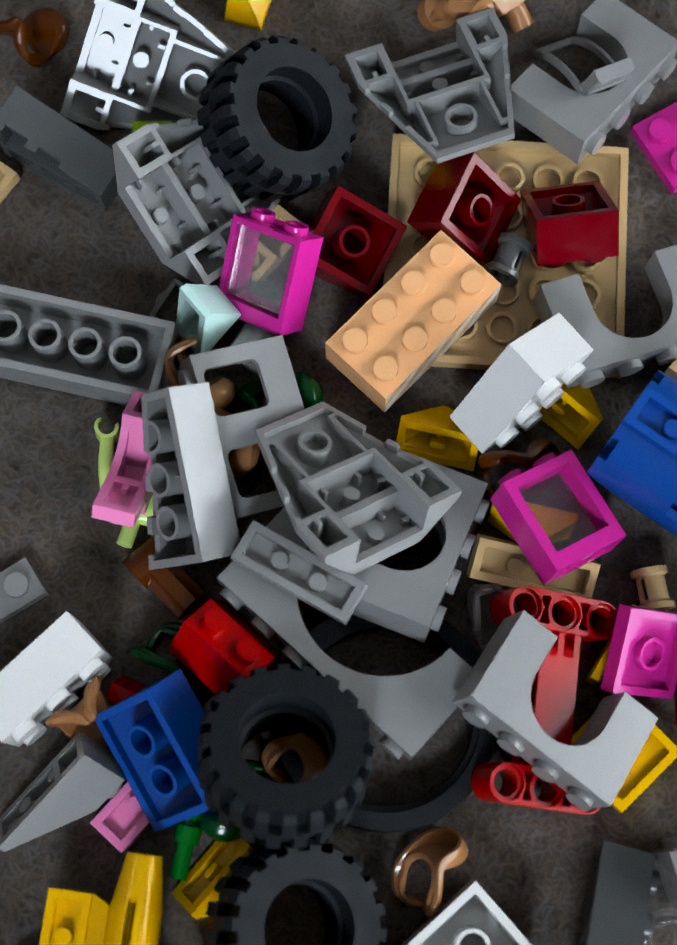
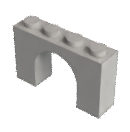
[511,0,677,164]
[533,245,677,389]
[350,449,490,643]
[452,610,658,810]

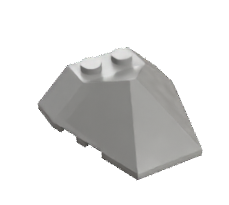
[60,0,236,130]
[345,7,515,164]
[112,118,280,285]
[255,402,462,575]

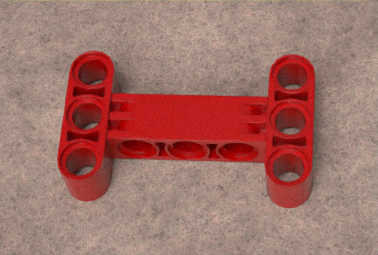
[471,586,618,815]

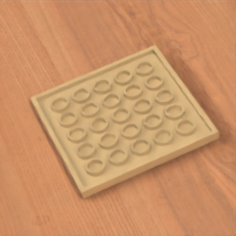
[383,133,629,378]

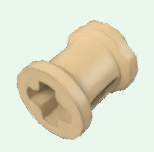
[630,565,676,611]

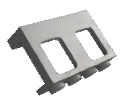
[177,335,305,522]

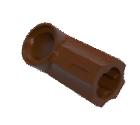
[122,535,206,620]

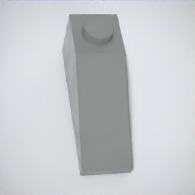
[0,731,125,852]

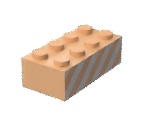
[325,230,501,413]

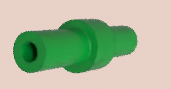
[169,814,202,881]

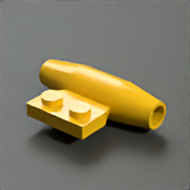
[39,851,163,945]

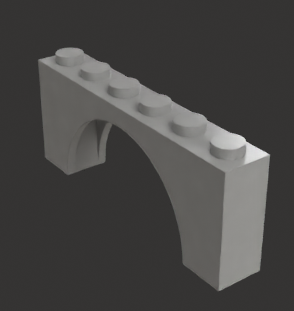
[217,507,473,761]

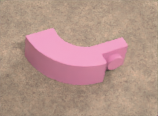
[92,390,153,528]

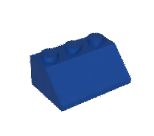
[95,669,209,832]

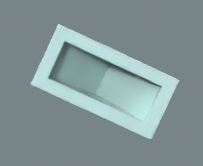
[176,283,242,354]

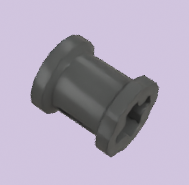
[484,232,532,286]

